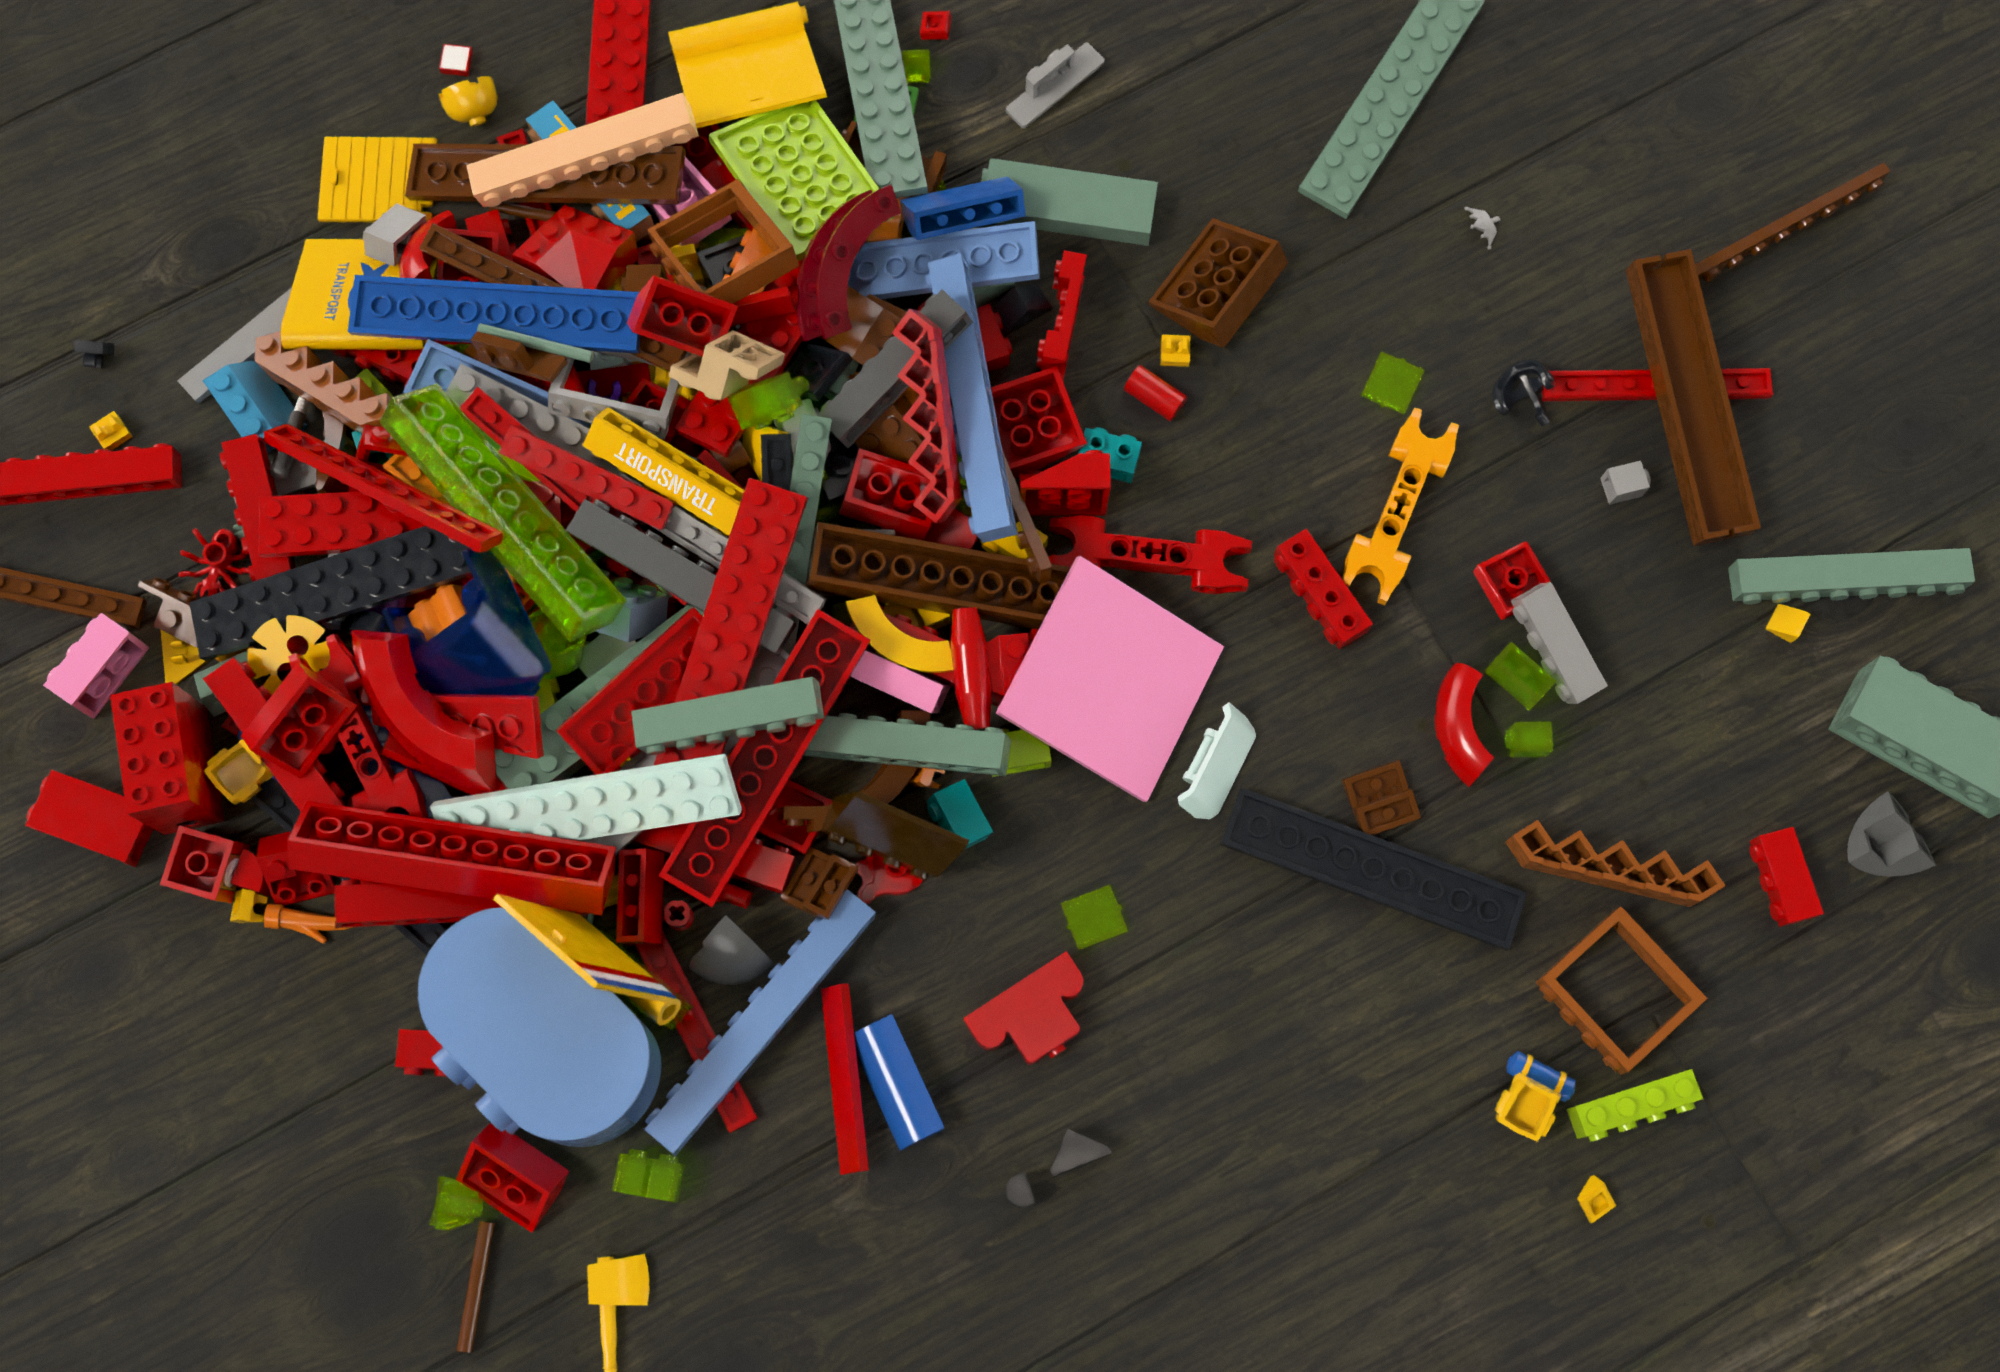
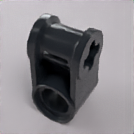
[340,611,394,636]

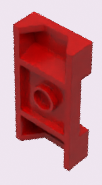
[1036,250,1087,381]

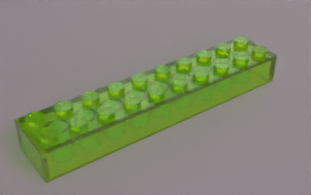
[380,383,627,642]

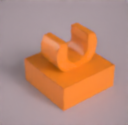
[908,767,946,789]

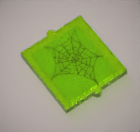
[1361,351,1424,414]
[1060,885,1128,951]

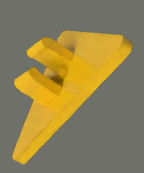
[161,630,211,685]

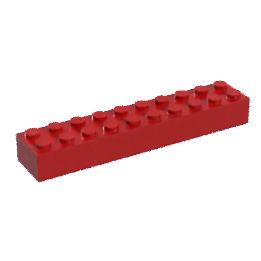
[658,609,871,907]
[287,801,616,915]

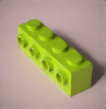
[1566,1069,1703,1142]

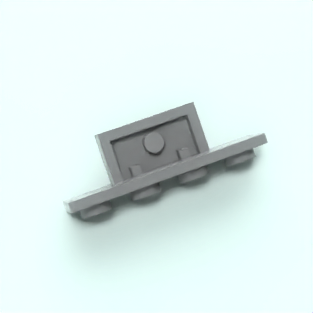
[1006,43,1104,129]

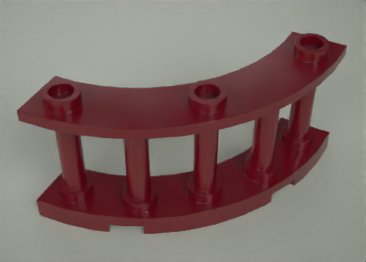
[796,184,901,341]

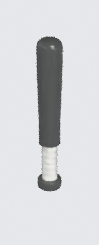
[270,396,310,480]

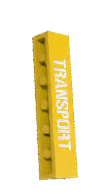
[582,407,745,537]

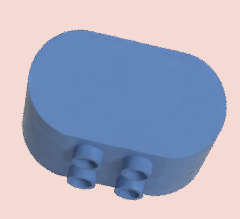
[418,907,662,1147]

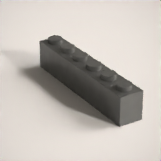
[817,290,973,448]

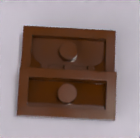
[1341,760,1421,835]
[780,847,859,920]

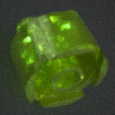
[522,606,587,679]

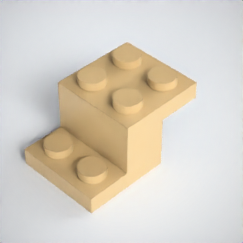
[668,330,785,400]

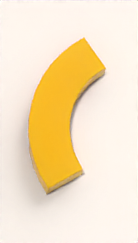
[845,595,953,673]

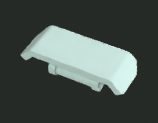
[1178,702,1256,819]

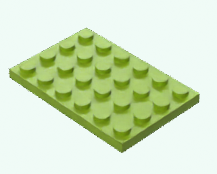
[709,100,895,261]

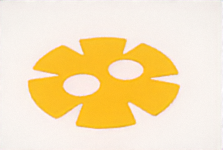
[247,615,330,695]

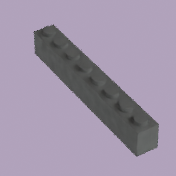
[566,499,797,656]

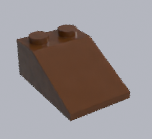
[819,286,901,365]

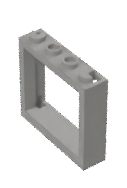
[548,350,691,439]

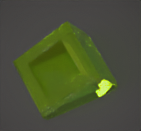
[902,49,931,83]

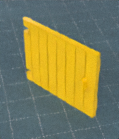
[318,137,437,222]

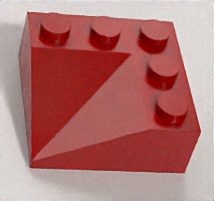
[512,205,639,290]
[991,366,1087,479]
[1019,450,1111,516]

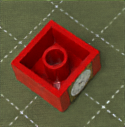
[160,826,250,903]

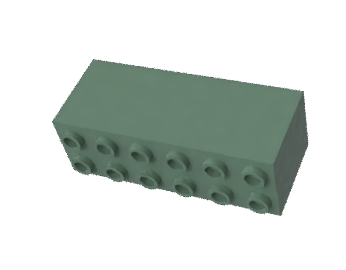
[1828,655,2000,819]

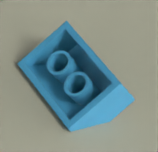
[202,360,308,454]

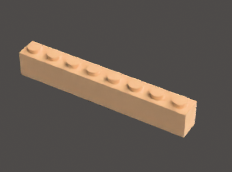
[466,93,699,208]

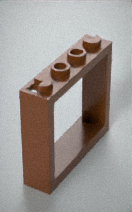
[647,179,799,303]
[1535,906,1707,1075]

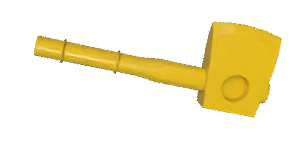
[587,1254,649,1372]

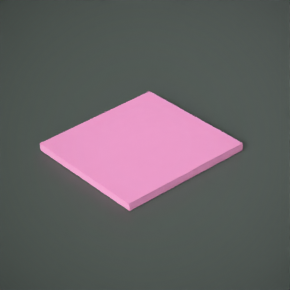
[996,556,1224,802]

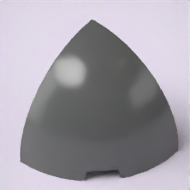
[1847,791,1935,876]
[689,915,776,985]

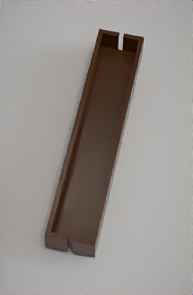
[1625,249,1761,546]

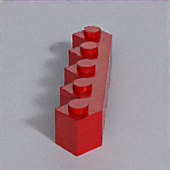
[892,309,962,523]

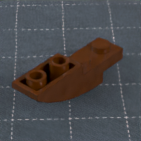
[315,411,357,494]

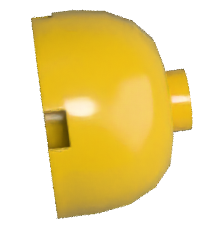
[438,76,497,127]

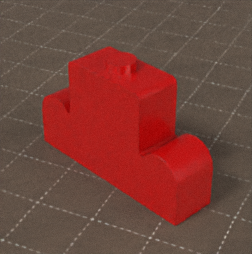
[963,951,1083,1065]

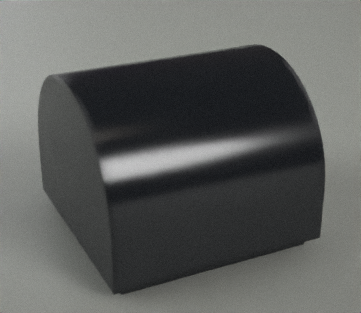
[1006,1173,1035,1208]

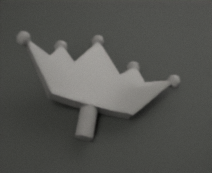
[1465,207,1500,249]

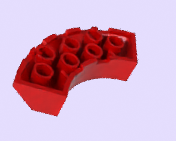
[351,630,497,792]

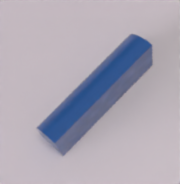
[900,176,1026,240]
[854,1014,945,1151]

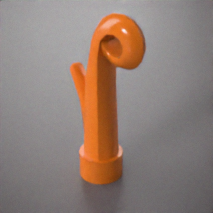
[264,904,353,944]

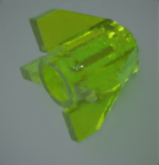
[430,1176,483,1231]

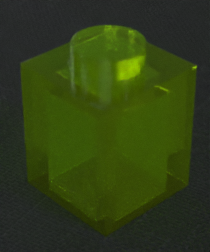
[1505,722,1553,757]

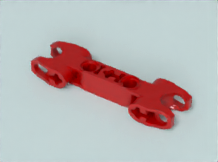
[1048,515,1252,595]
[288,634,429,819]

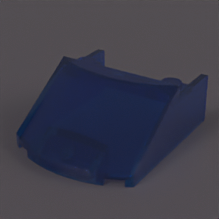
[382,548,552,696]

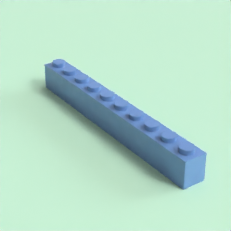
[925,253,1018,543]
[644,889,876,1156]

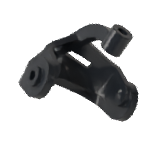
[1493,359,1555,426]

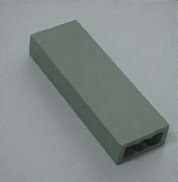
[981,158,1158,246]

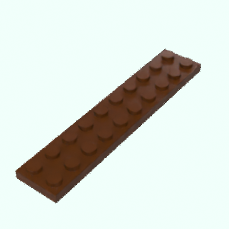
[405,143,686,204]

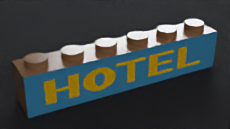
[526,101,654,242]

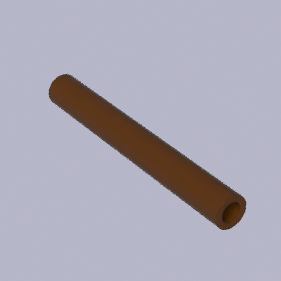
[456,1221,495,1353]

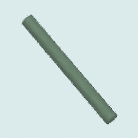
[477,323,594,363]

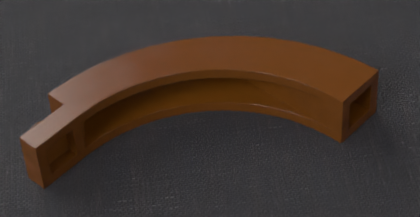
[777,710,930,833]

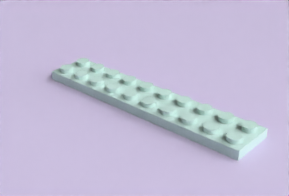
[430,754,742,841]

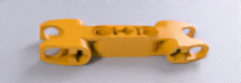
[1342,407,1459,605]

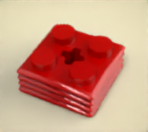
[1473,541,1554,620]

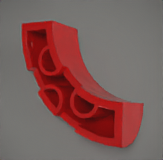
[399,210,457,279]
[1434,663,1494,787]

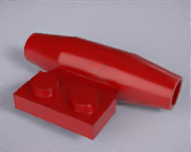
[951,607,1029,730]

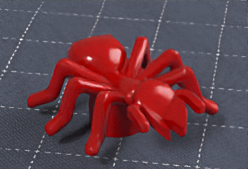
[178,528,249,598]

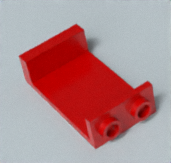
[25,770,153,868]

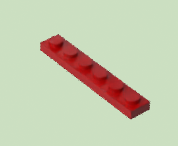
[499,425,676,530]

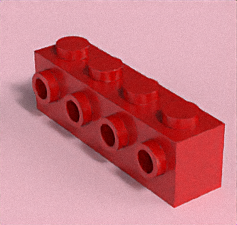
[329,349,423,387]
[1274,529,1373,650]

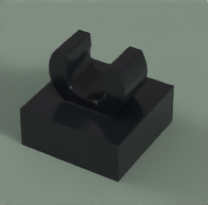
[74,340,115,368]

